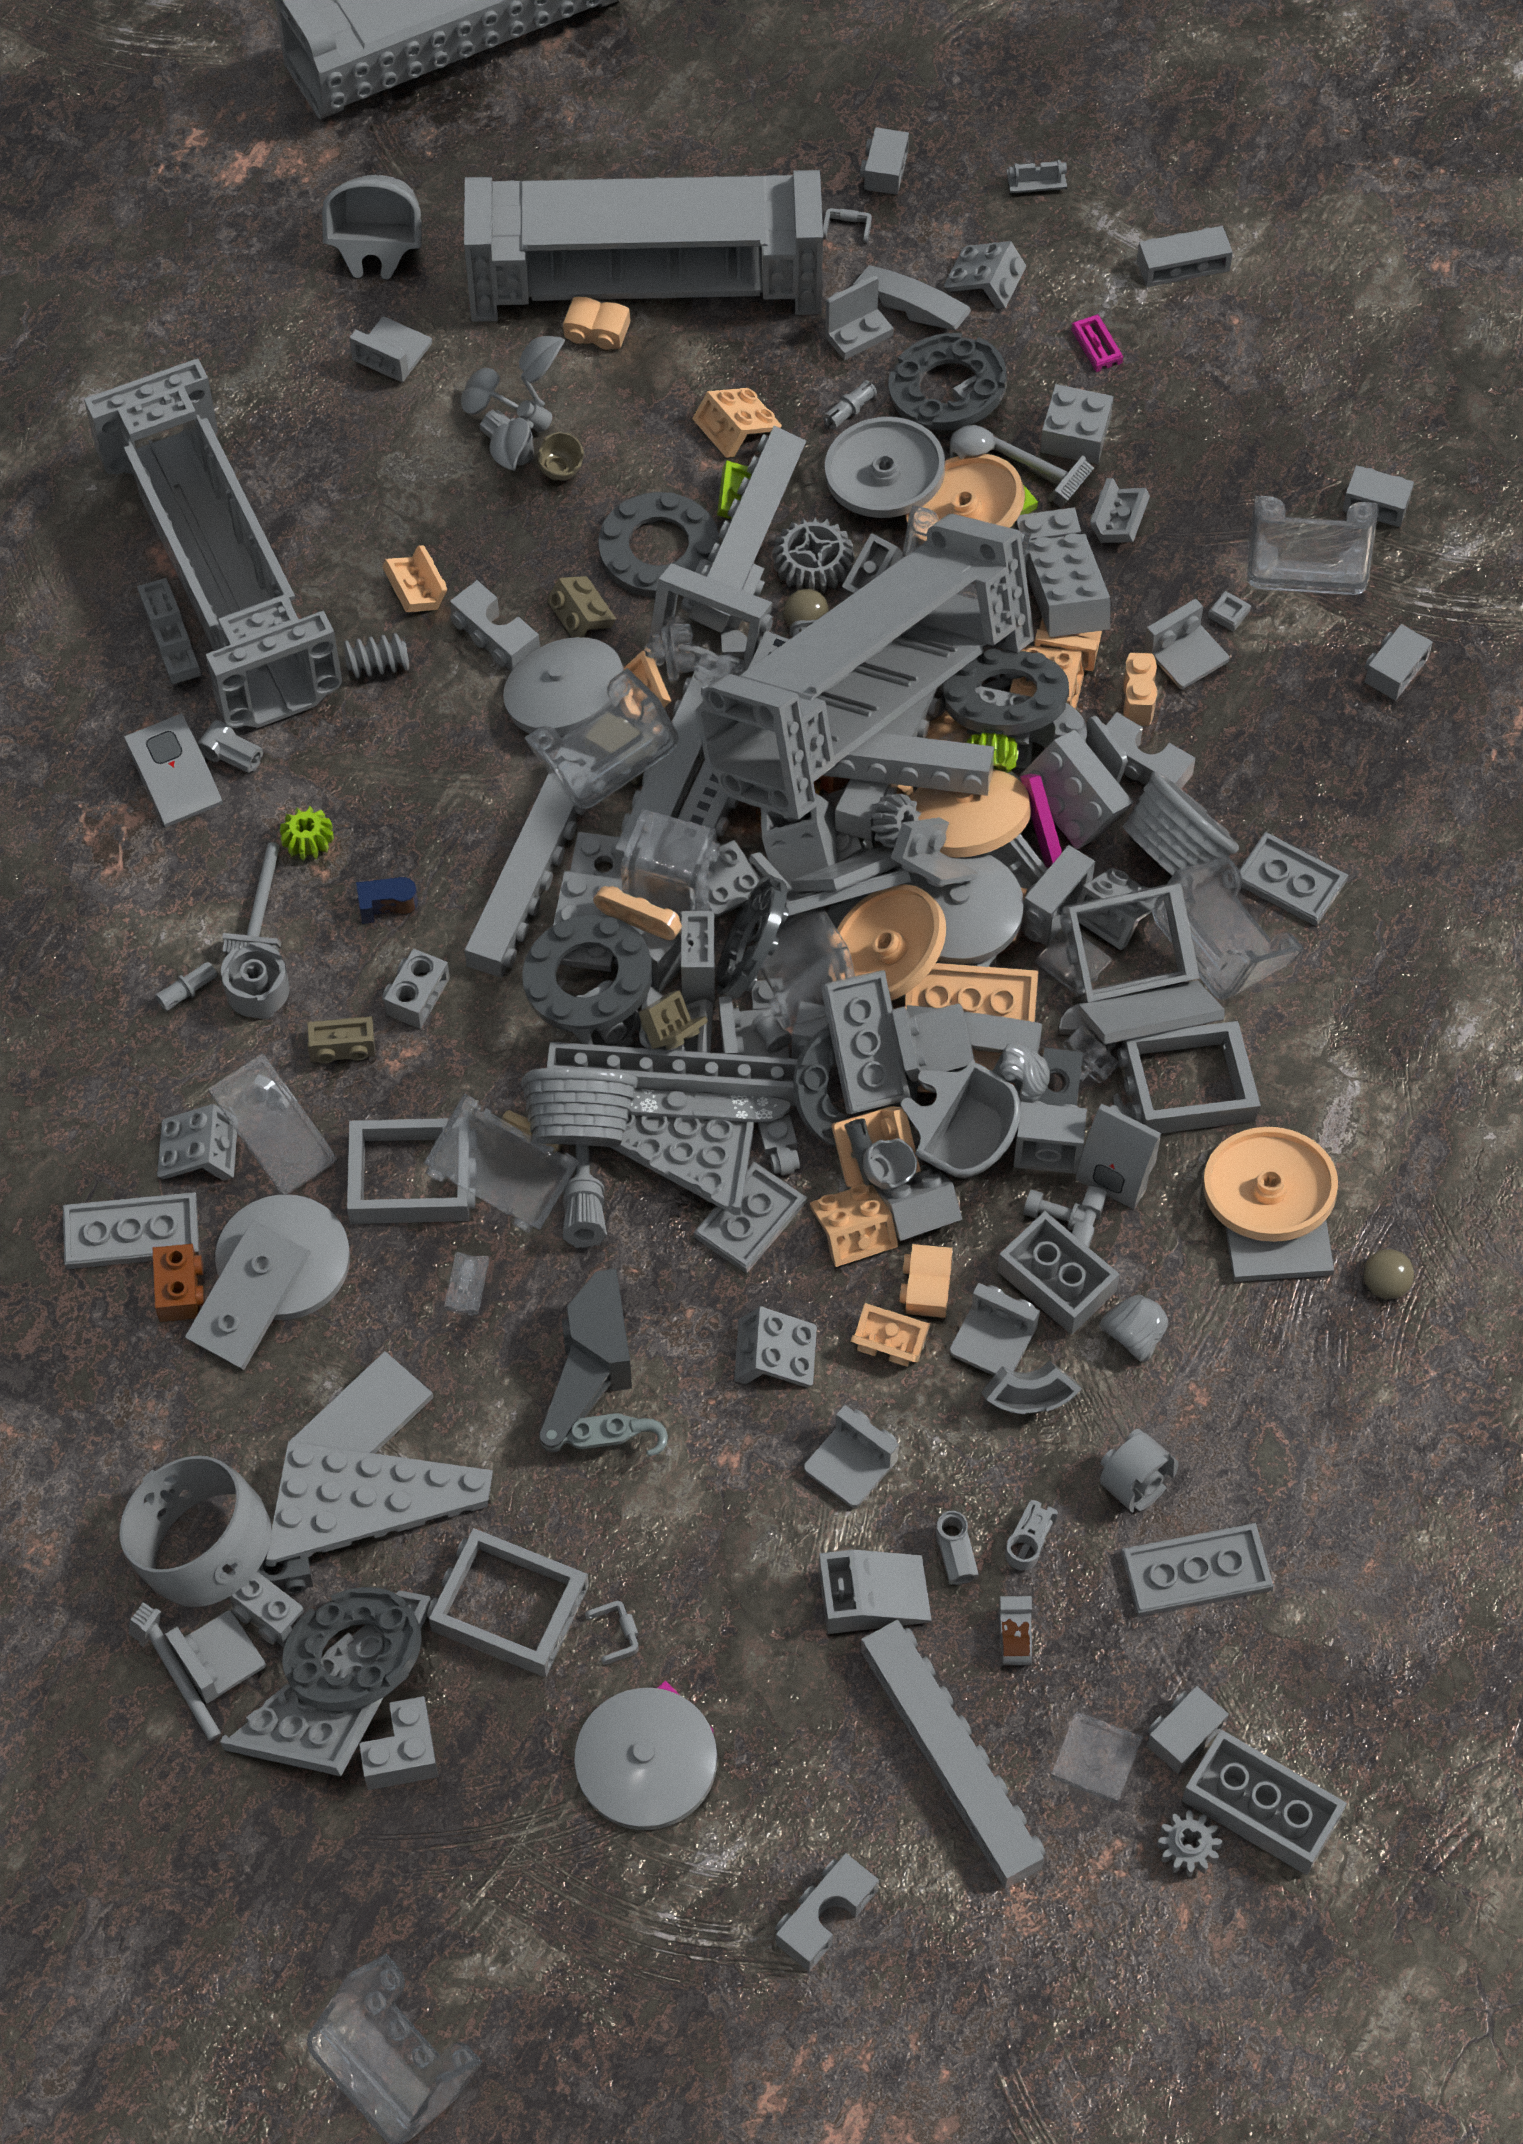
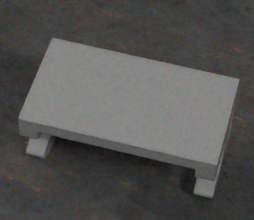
[986,834,1048,894]

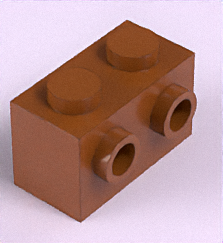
[152,1243,205,1322]

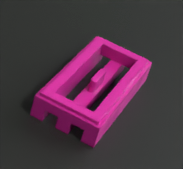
[1071,314,1123,372]

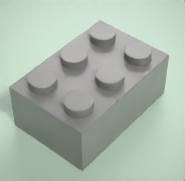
[1018,730,1134,850]
[997,1211,1120,1335]

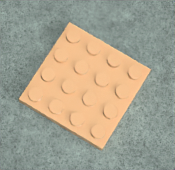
[905,963,1038,1094]

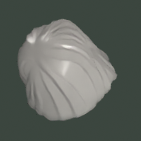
[992,1043,1050,1103]
[1099,1295,1168,1362]

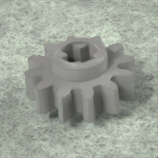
[1157,1810,1222,1877]

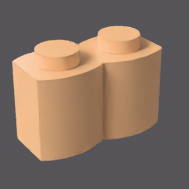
[563,297,630,350]
[1123,653,1157,726]
[900,1244,953,1318]

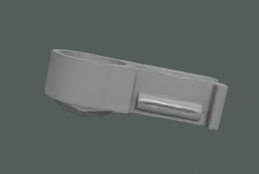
[1005,1500,1058,1570]

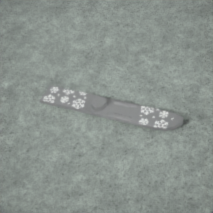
[628,1089,790,1122]

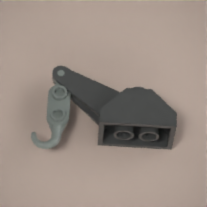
[539,1269,668,1457]

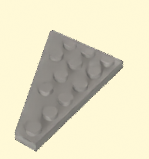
[611,1115,755,1215]
[266,1441,493,1567]
[220,1590,432,1776]

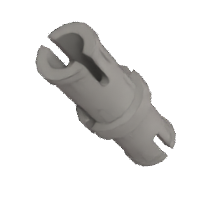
[823,380,877,430]

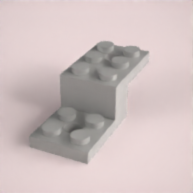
[553,832,635,972]

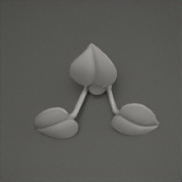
[461,336,565,471]

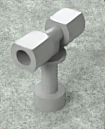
[1023,1186,1107,1248]

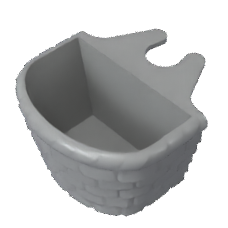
[322,175,422,279]
[1122,772,1239,886]
[901,1060,1021,1179]
[521,1068,638,1147]

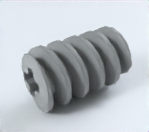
[343,633,409,679]

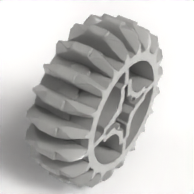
[772,517,854,594]

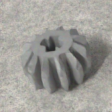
[869,794,921,848]

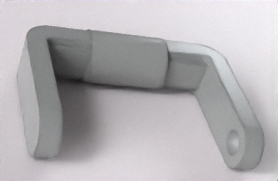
[823,208,872,243]
[585,1601,639,1665]

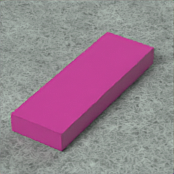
[1020,773,1062,868]

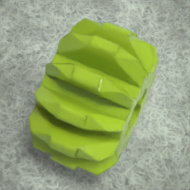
[967,732,1018,773]
[280,806,334,861]

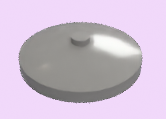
[825,417,945,518]
[503,637,626,737]
[905,853,1024,965]
[215,1194,350,1320]
[574,1688,717,1830]

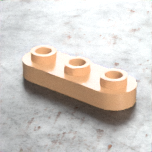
[593,886,682,940]

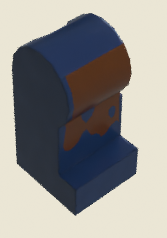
[356,877,418,924]

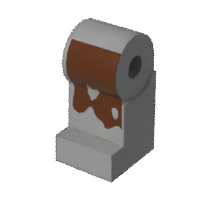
[998,1596,1032,1665]

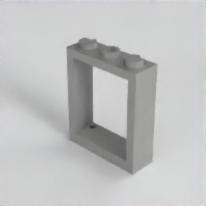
[647,563,773,676]
[1060,883,1200,1003]
[1117,1021,1261,1133]
[347,1118,476,1224]
[427,1528,589,1678]

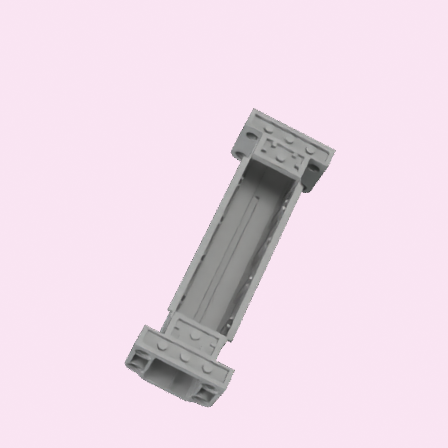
[275,0,620,120]
[464,170,823,322]
[84,358,342,728]
[696,514,1035,820]

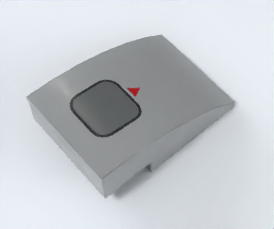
[124,713,223,828]
[1076,1104,1161,1209]

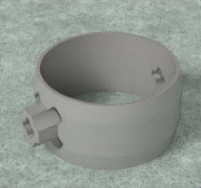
[120,1456,271,1607]

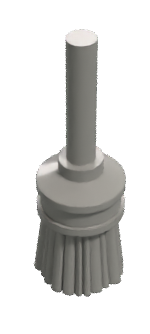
[562,1145,607,1248]

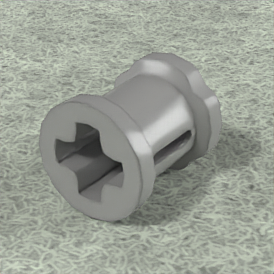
[751,1010,792,1053]

